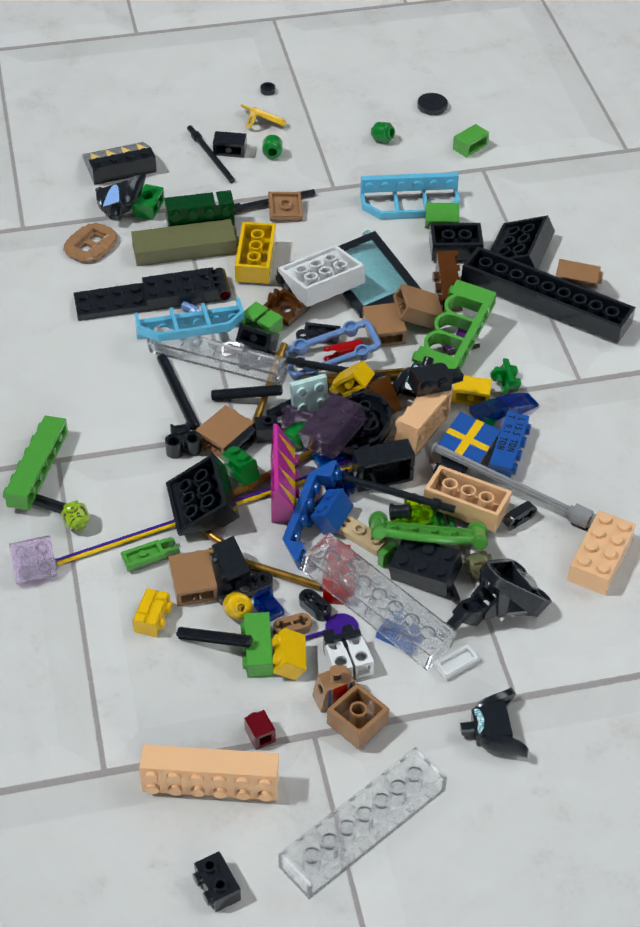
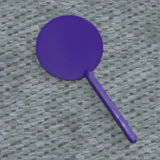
[305,613,359,640]

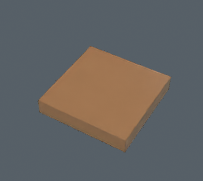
[268,192,303,221]

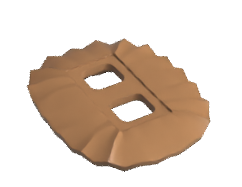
[63,223,118,263]

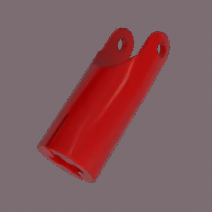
[323,339,363,361]

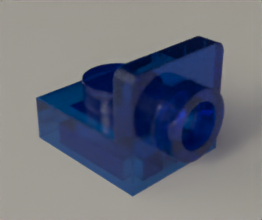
[253,586,285,622]

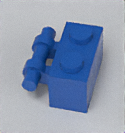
[306,488,354,534]

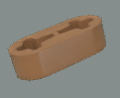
[273,613,312,635]

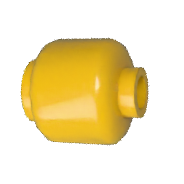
[223,592,252,620]

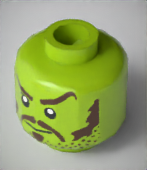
[61,500,90,531]

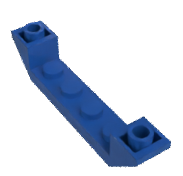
[282,460,342,570]

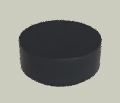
[260,82,275,96]

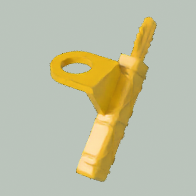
[241,104,287,129]

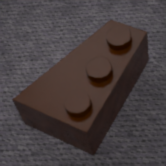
[432,250,463,312]

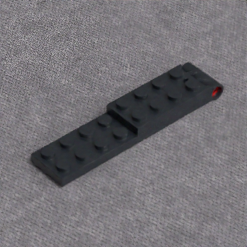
[73,267,232,321]

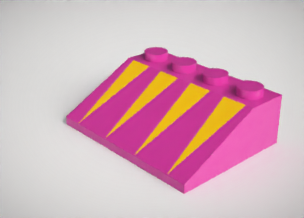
[270,424,299,522]

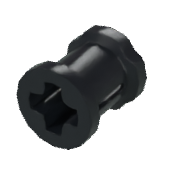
[389,502,412,521]

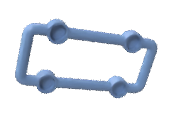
[284,320,381,379]

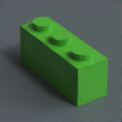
[240,612,273,678]

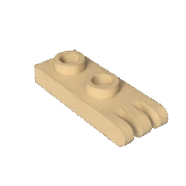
[338,515,389,556]

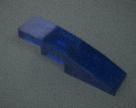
[469,393,539,422]

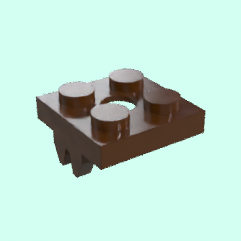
[264,288,310,327]

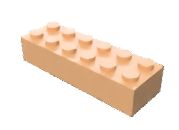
[139,744,279,802]

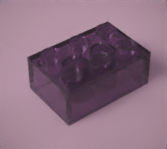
[298,393,367,460]

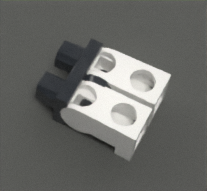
[323,624,374,679]

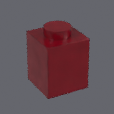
[244,710,276,750]

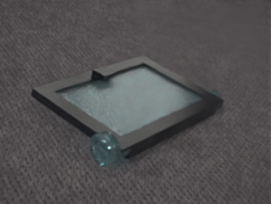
[338,230,421,318]

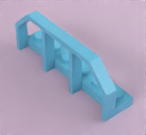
[360,172,460,220]
[134,298,244,342]

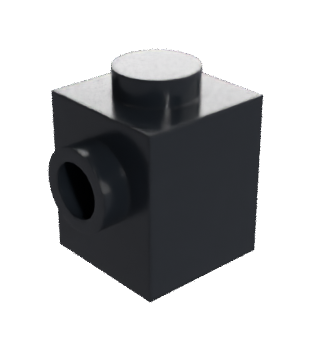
[254,415,282,443]

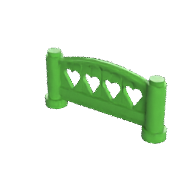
[368,511,488,550]

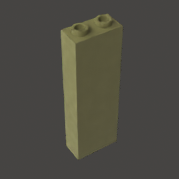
[131,219,239,266]

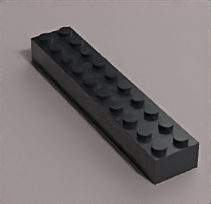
[461,246,636,343]

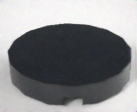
[417,93,448,115]

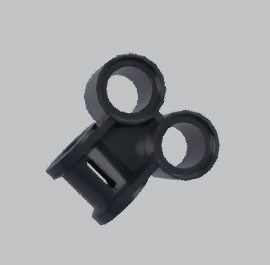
[165,421,202,459]

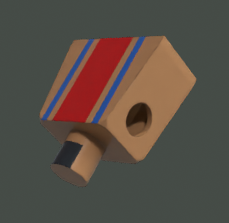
[312,665,355,713]

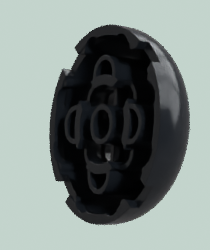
[318,391,393,456]

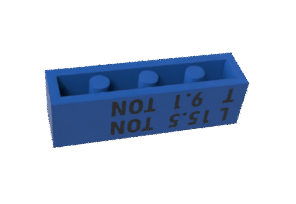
[488,411,532,478]

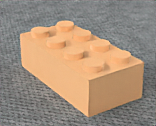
[393,389,453,456]
[422,465,512,533]
[567,510,636,595]

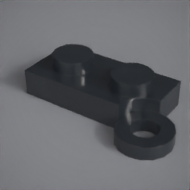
[296,322,341,343]

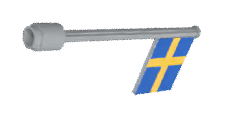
[431,412,596,529]

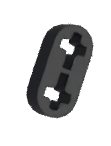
[503,501,537,530]
[299,589,332,622]

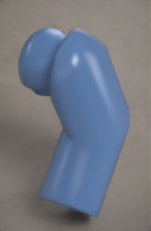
[181,301,200,312]

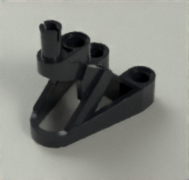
[441,558,552,637]

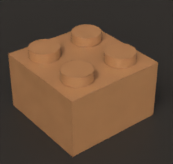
[327,683,390,750]

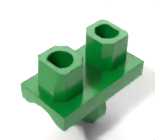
[490,358,522,394]

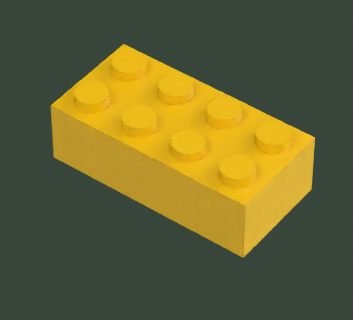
[235,222,276,284]

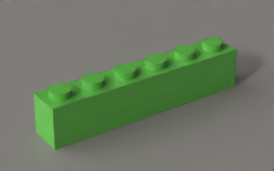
[3,415,68,511]

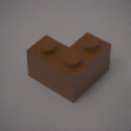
[359,375,402,414]

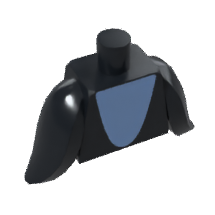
[95,174,146,221]

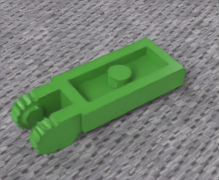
[120,537,180,572]

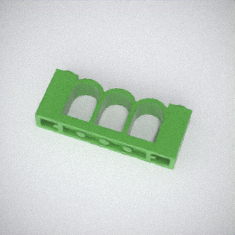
[412,280,496,370]

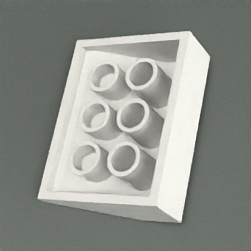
[278,245,366,307]

